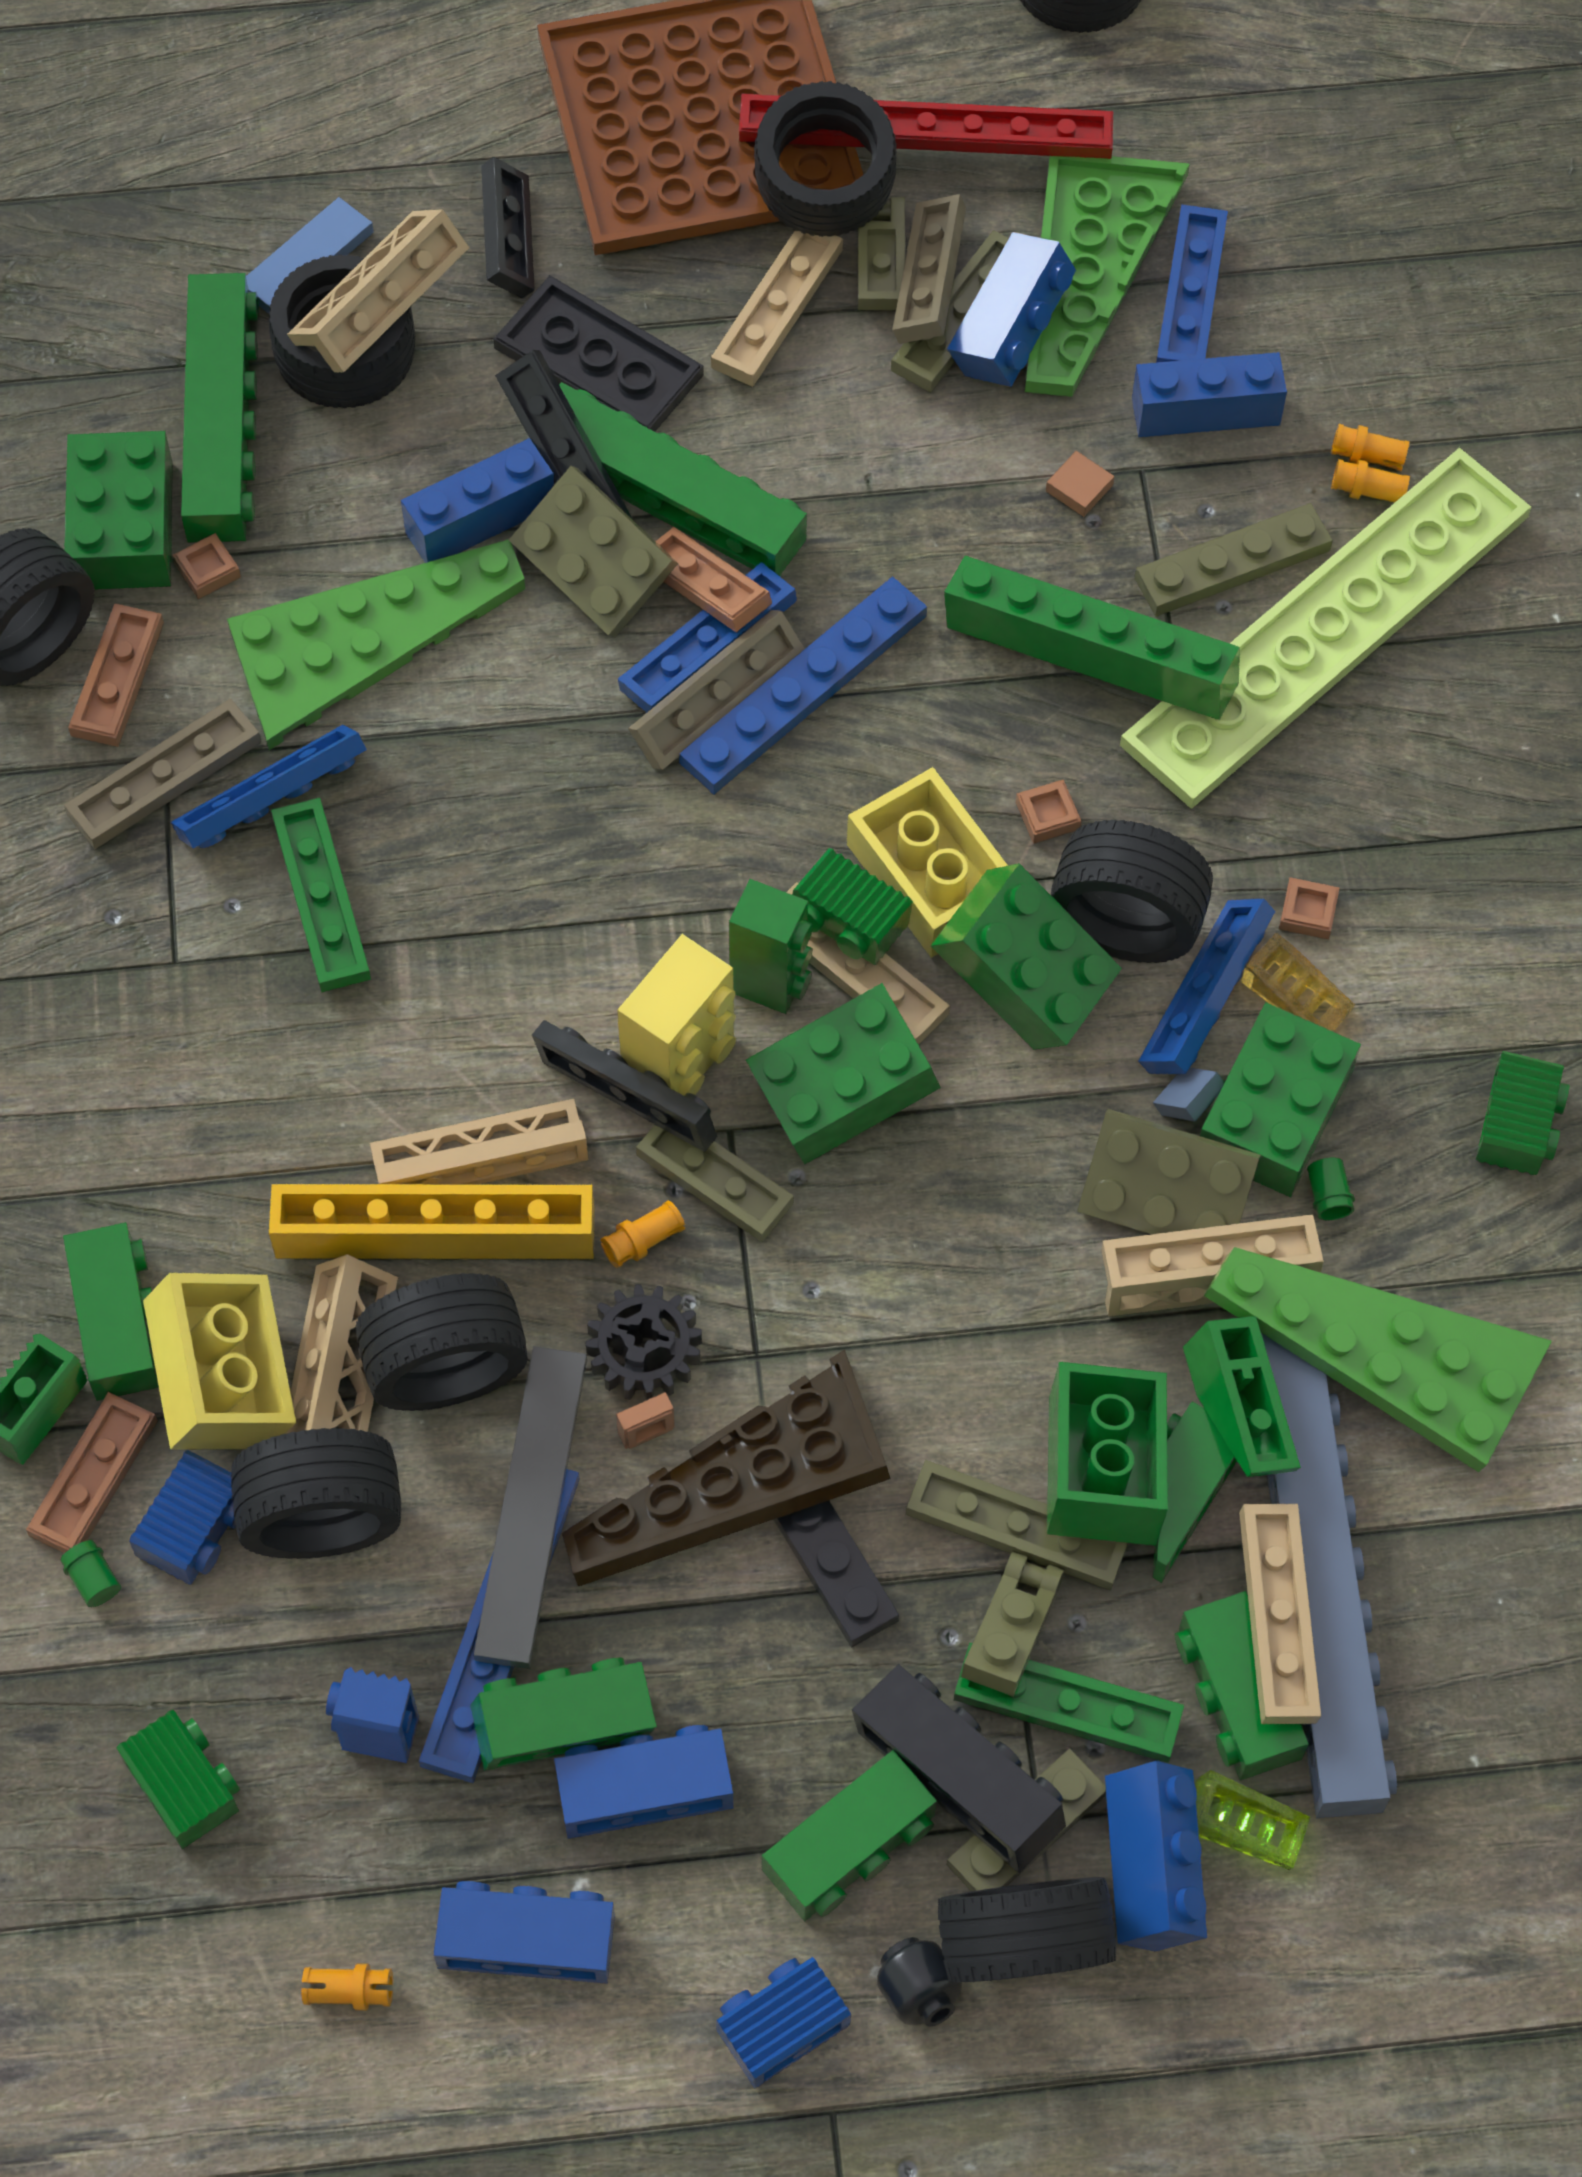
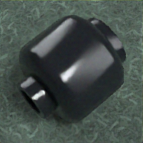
[877,1937,962,2027]

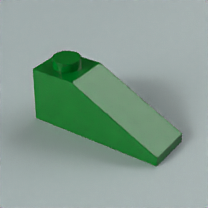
[1183,1316,1301,1477]
[1152,1401,1238,1583]

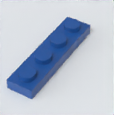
[1156,204,1228,363]
[618,562,797,713]
[170,725,367,849]
[1138,899,1276,1074]

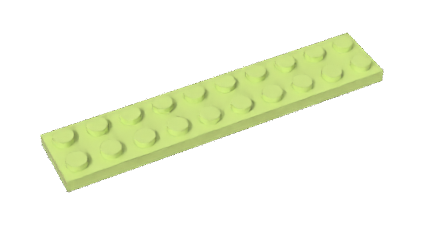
[1120,448,1531,809]

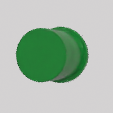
[1307,1157,1355,1221]
[60,1540,121,1608]

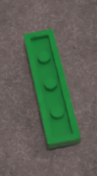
[271,798,371,993]
[953,1642,1184,1763]

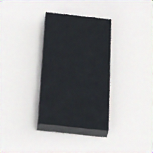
[493,275,704,432]

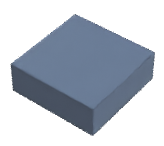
[1153,1068,1224,1121]

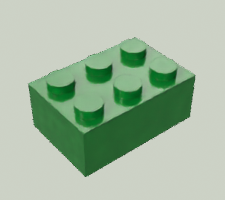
[64,431,173,590]
[931,863,1122,1050]
[745,983,941,1165]
[1200,1002,1361,1198]
[1047,1361,1168,1546]

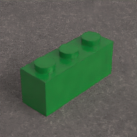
[729,879,813,1014]
[63,1222,159,1401]
[1175,1591,1309,1781]
[470,1657,657,1771]
[762,1750,937,1922]

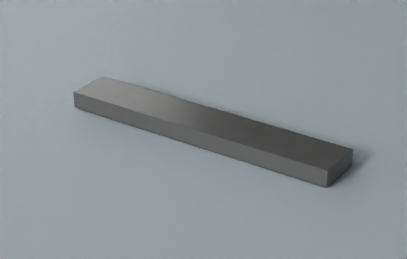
[474,1346,587,1669]

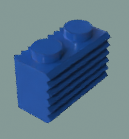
[129,1450,236,1585]
[326,1667,419,1763]
[716,1957,851,2089]

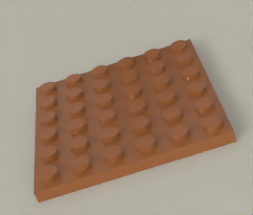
[537,0,864,255]

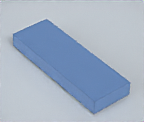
[246,197,374,314]

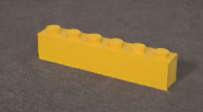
[269,1184,595,1259]

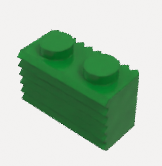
[792,848,913,965]
[1476,1051,1570,1175]
[0,1334,88,1465]
[116,1710,240,1849]

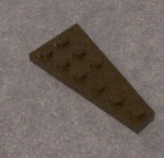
[562,1349,891,1587]

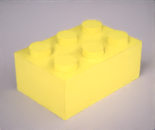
[847,767,1008,958]
[617,934,736,1096]
[143,1273,296,1450]

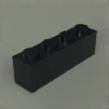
[852,1664,1066,1874]

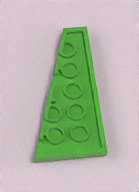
[1025,156,1190,397]
[227,539,525,750]
[1204,1247,1552,1472]

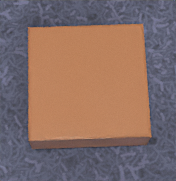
[1046,451,1114,517]
[173,533,241,599]
[1016,780,1081,844]
[1279,877,1340,940]
[616,1392,675,1449]

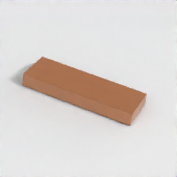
[655,527,772,632]
[68,604,164,747]
[26,1392,158,1553]

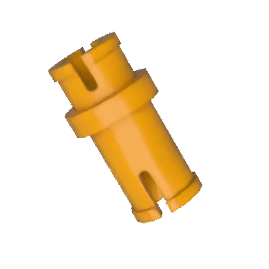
[1331,423,1409,472]
[1331,459,1410,503]
[600,1200,685,1268]
[301,1963,394,2011]

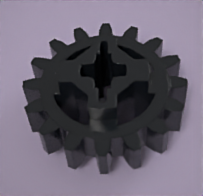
[585,1284,702,1400]

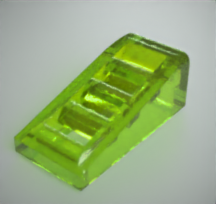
[1194,1770,1311,1870]

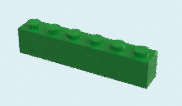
[181,273,259,543]
[559,382,807,576]
[944,555,1240,720]

